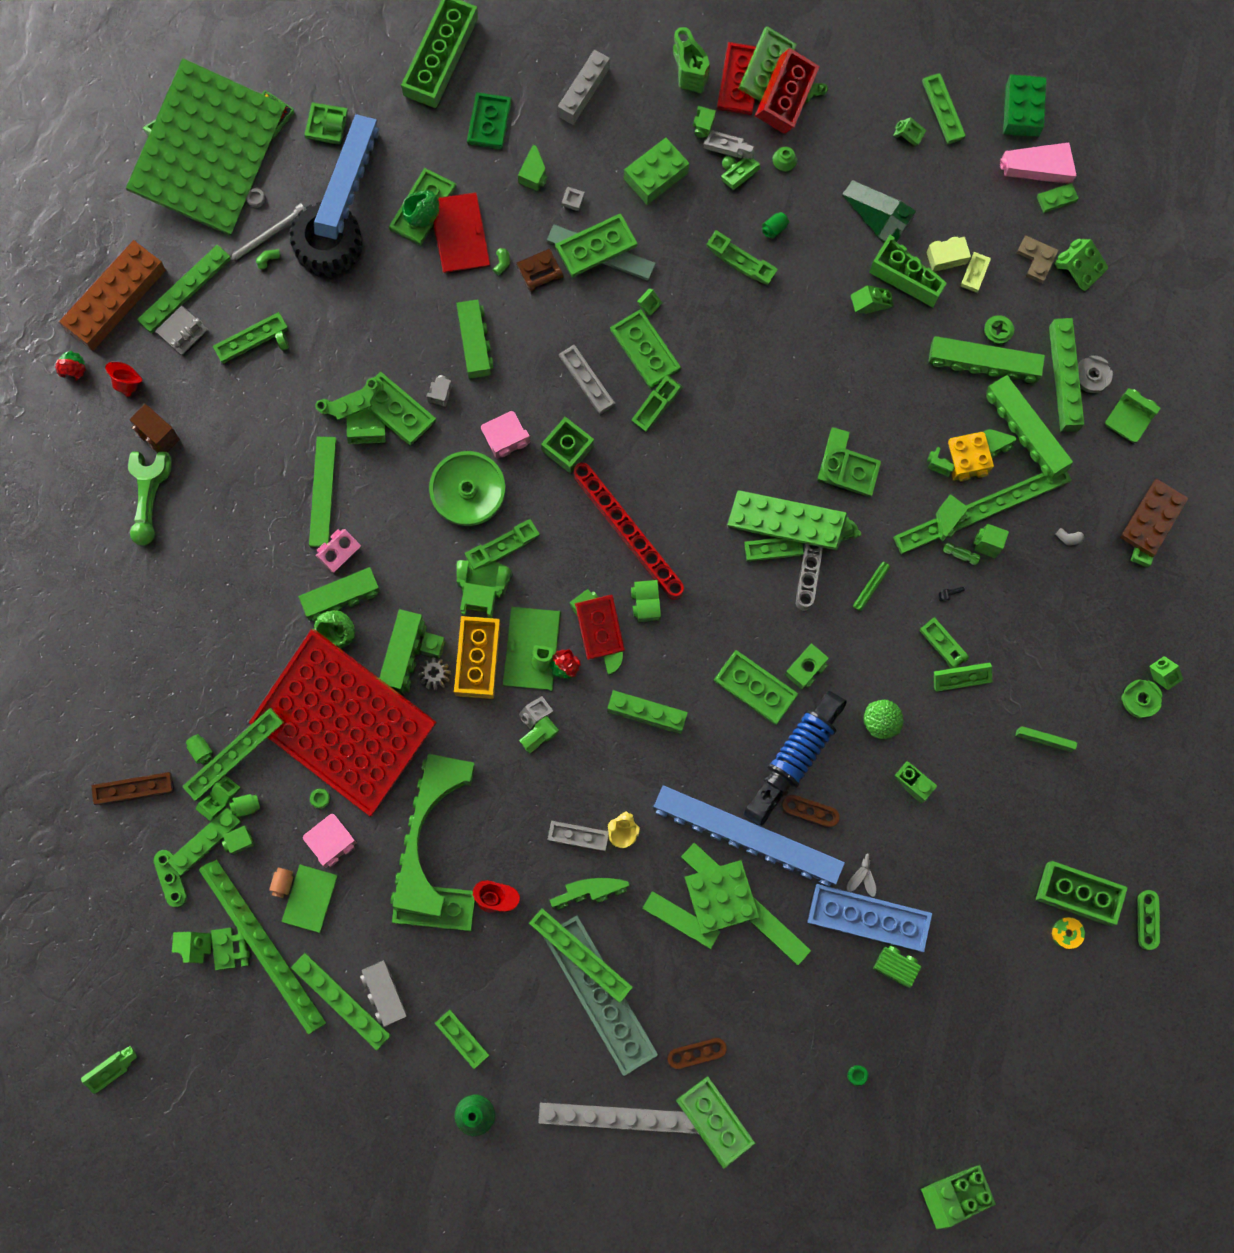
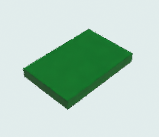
[467,92,512,150]

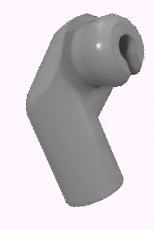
[1055,528,1084,546]

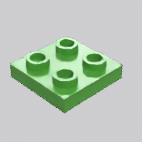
[304,102,348,144]

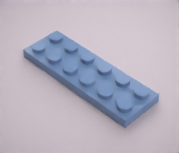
[807,884,932,952]

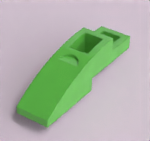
[550,878,629,910]

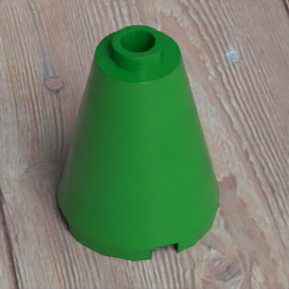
[455,1095,495,1136]

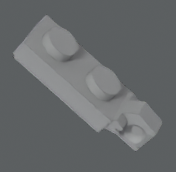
[704,131,755,159]

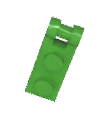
[919,617,969,669]

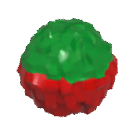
[55,351,86,381]
[550,649,581,679]

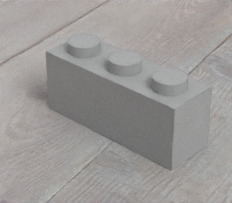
[360,961,408,1027]

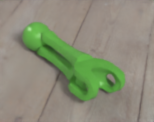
[128,451,171,546]

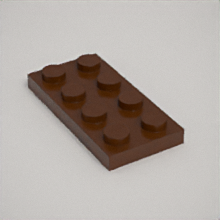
[1120,479,1188,558]

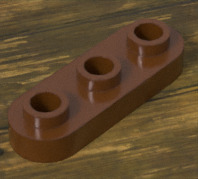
[782,795,840,828]
[667,1038,727,1069]

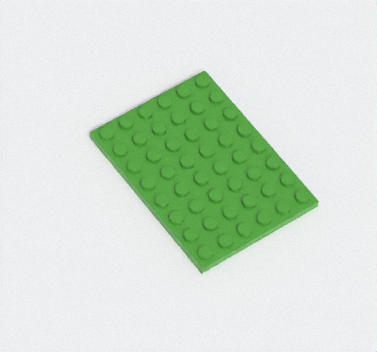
[126,58,286,236]

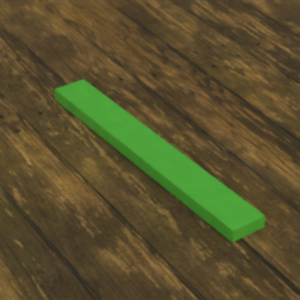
[681,843,811,966]

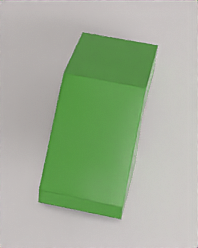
[195,776,241,821]

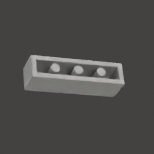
[558,50,610,125]

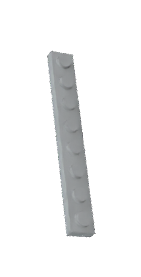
[538,1102,699,1134]

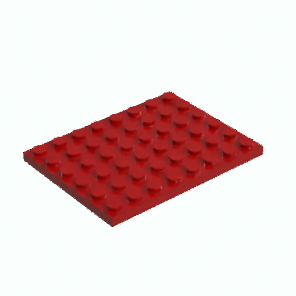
[249,629,437,817]

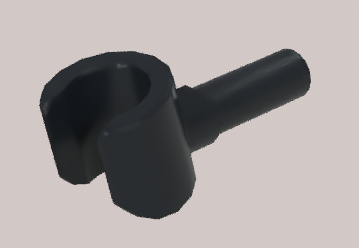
[939,587,965,601]

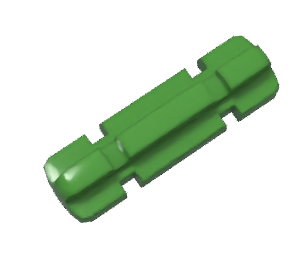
[943,542,980,565]

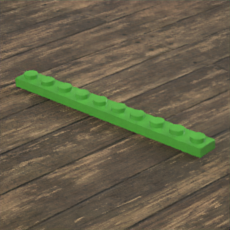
[893,471,1072,555]
[199,860,326,1035]

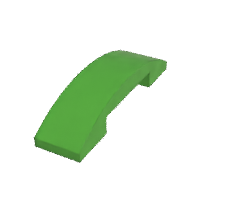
[706,230,778,285]
[464,519,540,570]

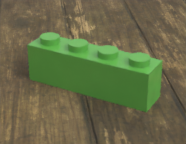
[456,300,493,379]
[298,567,380,621]
[607,690,688,734]

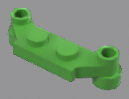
[315,377,384,420]

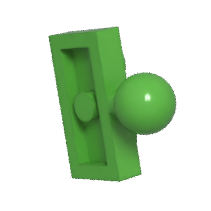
[721,156,761,190]

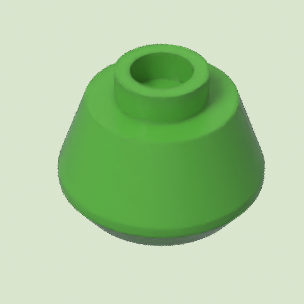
[773,147,797,171]

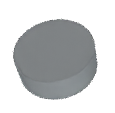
[246,188,265,208]

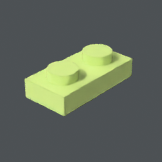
[960,252,991,293]

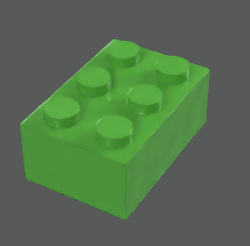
[624,138,690,205]

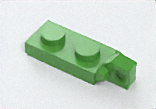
[81,1046,137,1094]

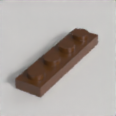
[91,772,173,805]

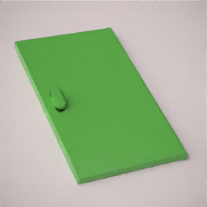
[503,607,561,691]

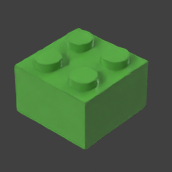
[541,417,594,474]

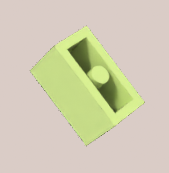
[926,237,971,272]

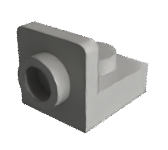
[519,696,553,729]

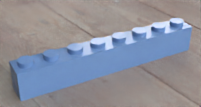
[314,114,379,239]

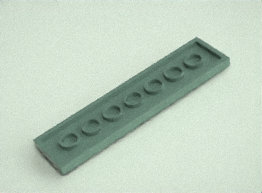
[544,916,658,1076]

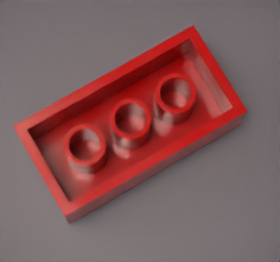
[755,48,820,134]

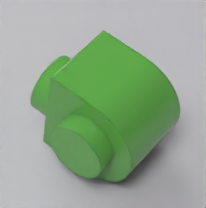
[531,645,553,671]

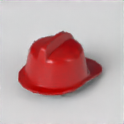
[105,362,143,397]
[473,880,520,913]

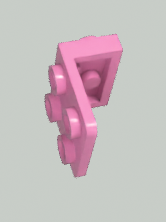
[481,411,530,459]
[303,814,357,868]

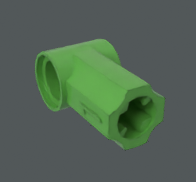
[519,716,560,754]

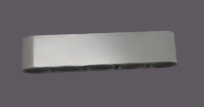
[796,544,823,611]

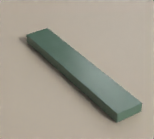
[547,224,656,281]

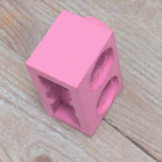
[316,529,361,572]

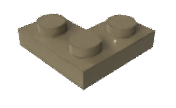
[1017,235,1059,284]

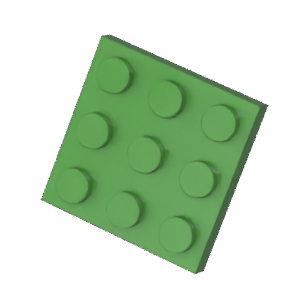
[684,860,759,935]

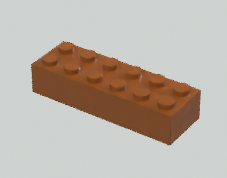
[59,240,166,352]

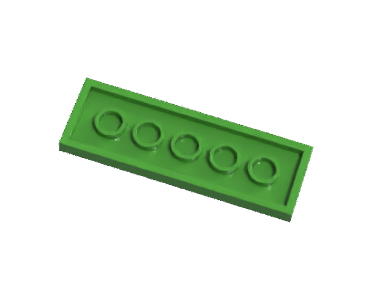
[727,490,847,550]

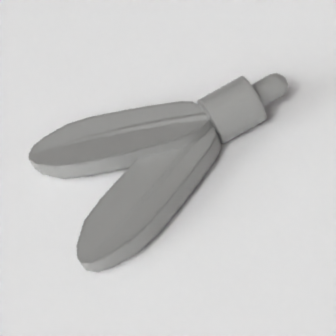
[846,854,876,897]

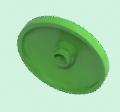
[429,451,506,526]

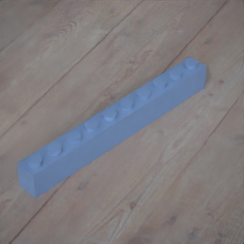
[653,785,845,887]

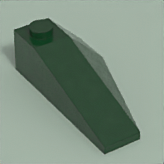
[842,180,916,243]

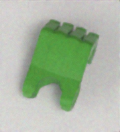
[673,27,710,93]

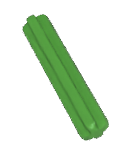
[853,562,890,611]

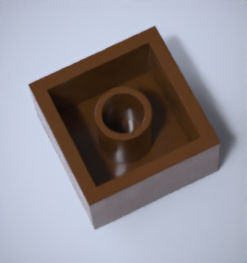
[129,404,180,453]

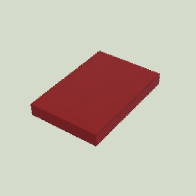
[575,594,625,660]

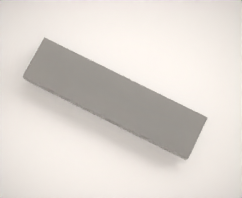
[559,345,615,415]

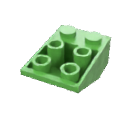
[921,1165,996,1229]

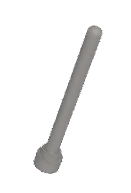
[232,203,306,260]

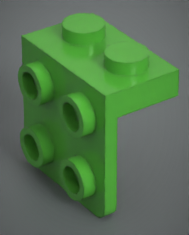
[1054,239,1108,290]
[1105,388,1160,443]

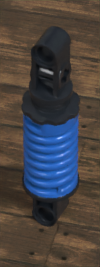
[744,691,847,826]

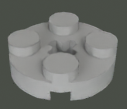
[1078,356,1113,393]

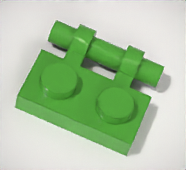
[211,928,250,971]

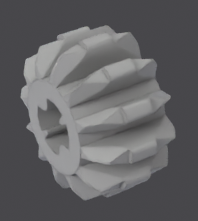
[418,657,451,691]

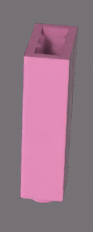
[1000,143,1077,184]

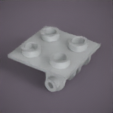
[155,305,208,355]

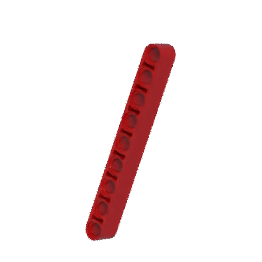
[574,462,684,600]

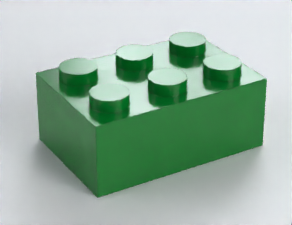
[1003,74,1046,137]

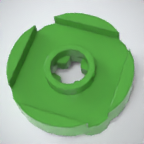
[1121,679,1162,719]

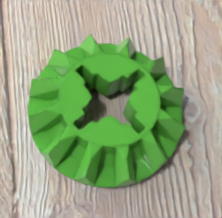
[984,315,1014,345]

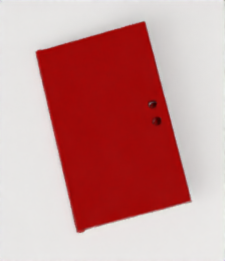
[434,193,490,273]

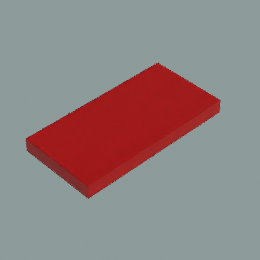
[717,42,756,115]

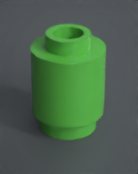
[186,734,213,764]
[229,794,260,817]

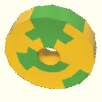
[1052,917,1085,949]

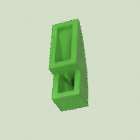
[632,375,683,431]

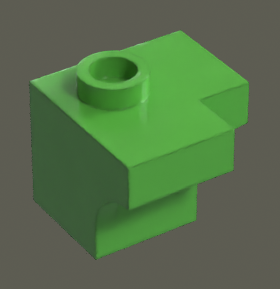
[172,932,212,964]

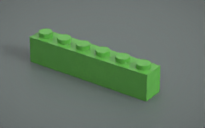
[1049,318,1084,432]
[928,336,1045,383]
[986,375,1073,481]

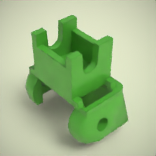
[457,560,513,618]

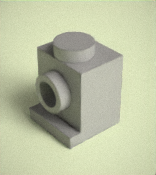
[427,375,452,407]

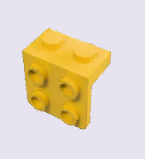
[948,432,994,481]

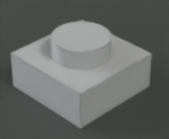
[562,187,585,211]

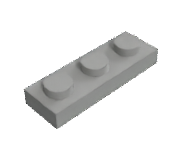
[548,821,609,852]

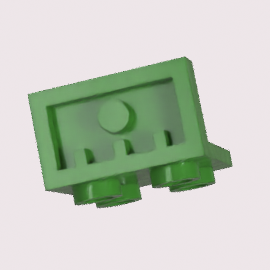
[347,409,386,444]

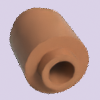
[269,868,294,898]

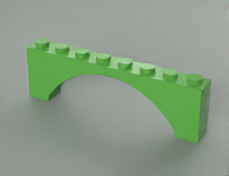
[390,754,475,919]

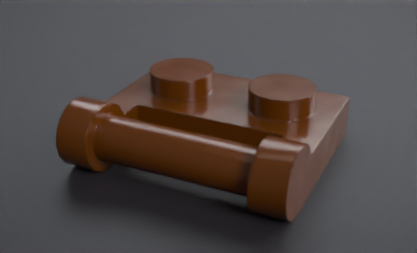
[517,248,564,292]

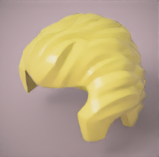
[608,812,640,848]

